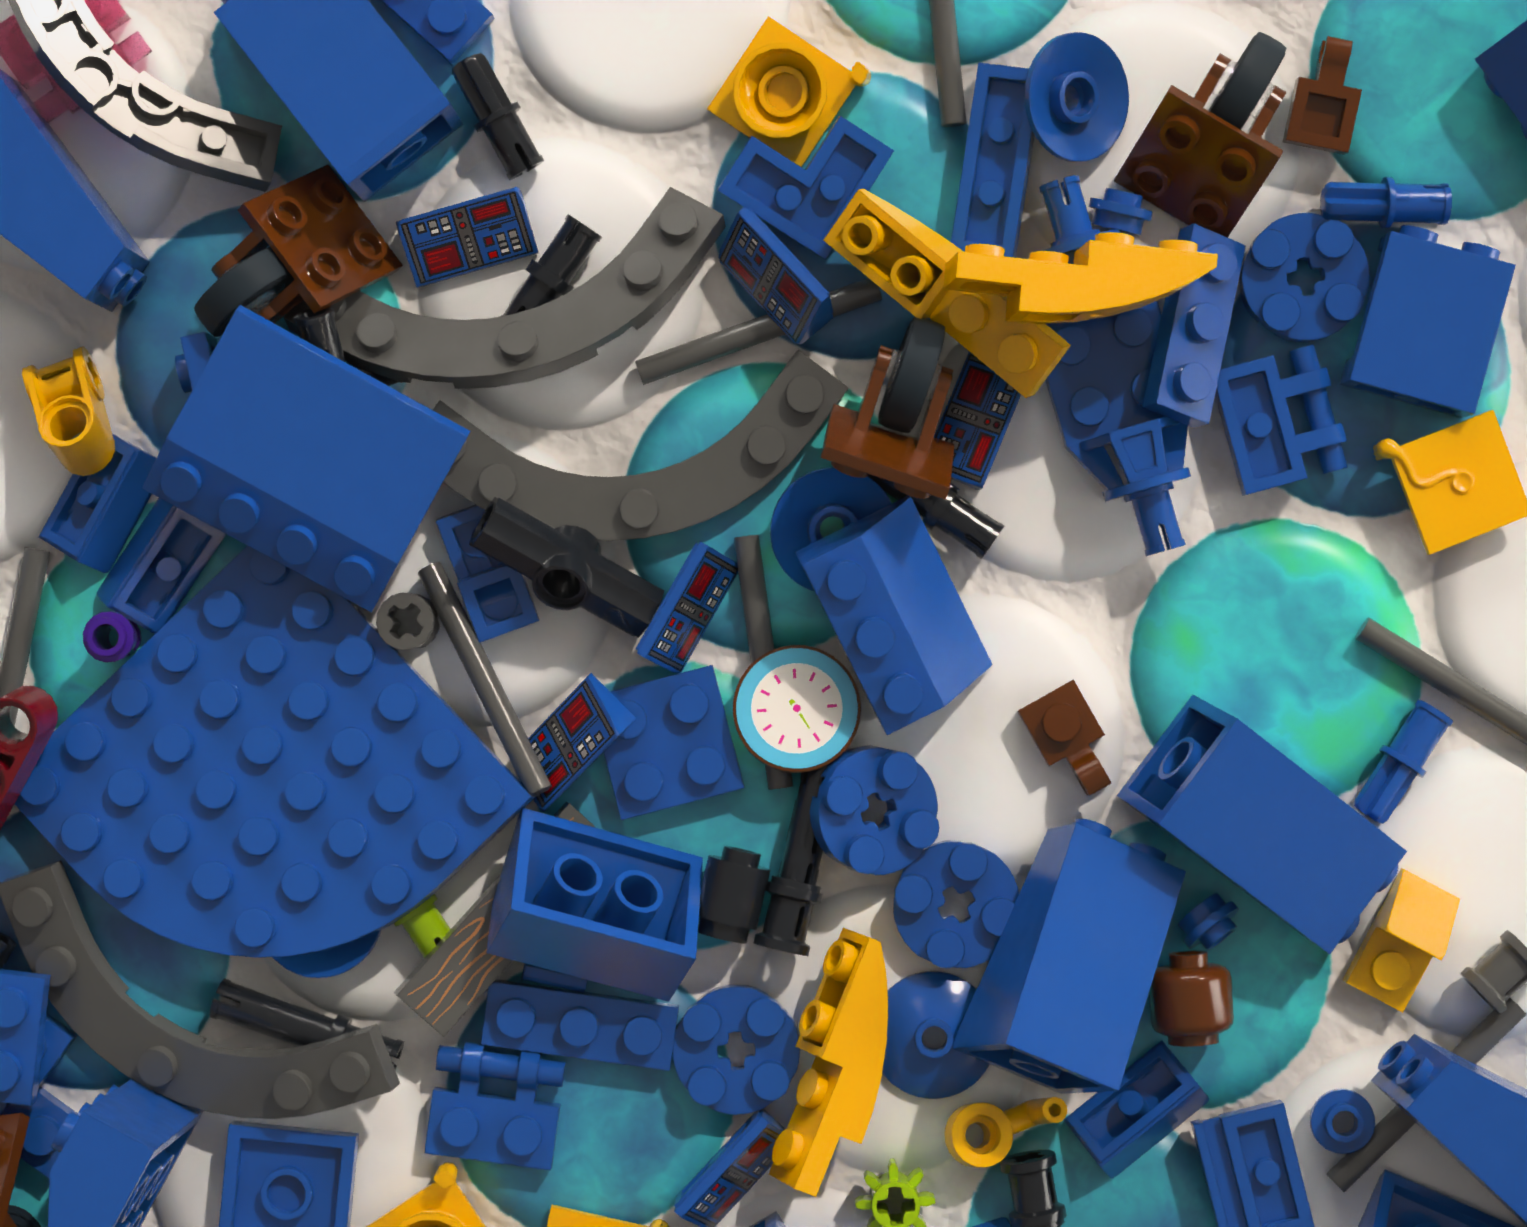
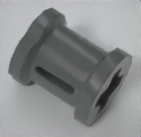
[376,593,440,650]
[1460,930,1527,1015]

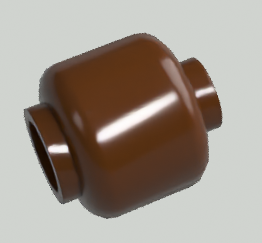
[1149,950,1234,1047]

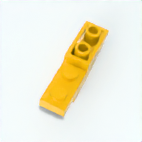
[823,189,1071,398]
[943,232,1218,324]
[769,928,888,1197]

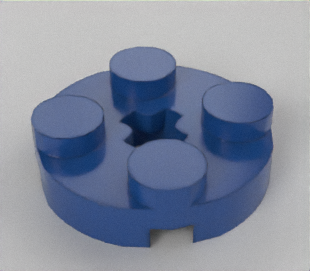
[1239,213,1370,343]
[810,745,940,875]
[893,840,1019,968]
[673,984,800,1115]

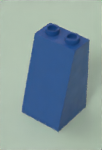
[214,0,463,202]
[0,69,150,312]
[1117,695,1407,954]
[952,819,1186,1094]
[1371,1034,1527,1227]

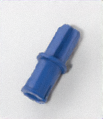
[1320,177,1452,228]
[1354,699,1453,824]

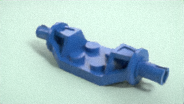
[1039,175,1191,556]

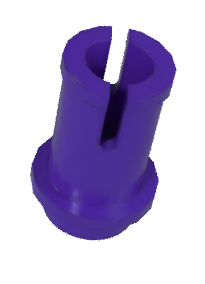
[83,612,142,662]

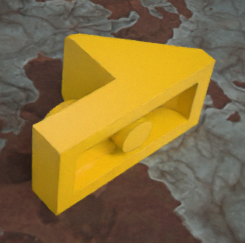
[1342,868,1460,1013]

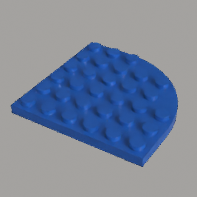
[15,546,535,958]

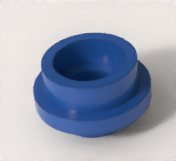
[1088,188,1153,235]
[1178,893,1239,951]
[1310,1089,1375,1154]

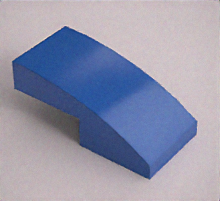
[436,504,540,643]

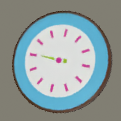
[733,645,861,773]

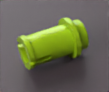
[393,894,450,958]

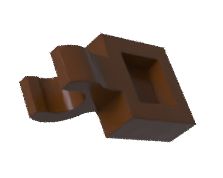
[1282,36,1362,155]
[1017,679,1112,796]

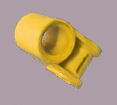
[22,346,115,476]

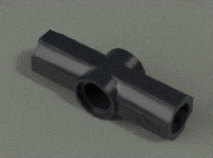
[469,497,664,638]

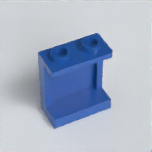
[1339,225,1516,418]

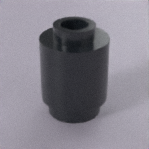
[698,846,771,944]

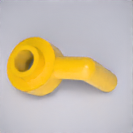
[944,1097,1067,1168]

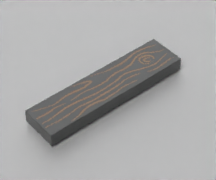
[394,801,596,1037]

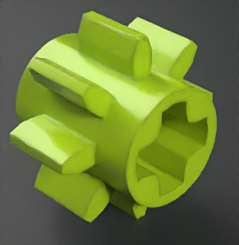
[855,1158,935,1227]

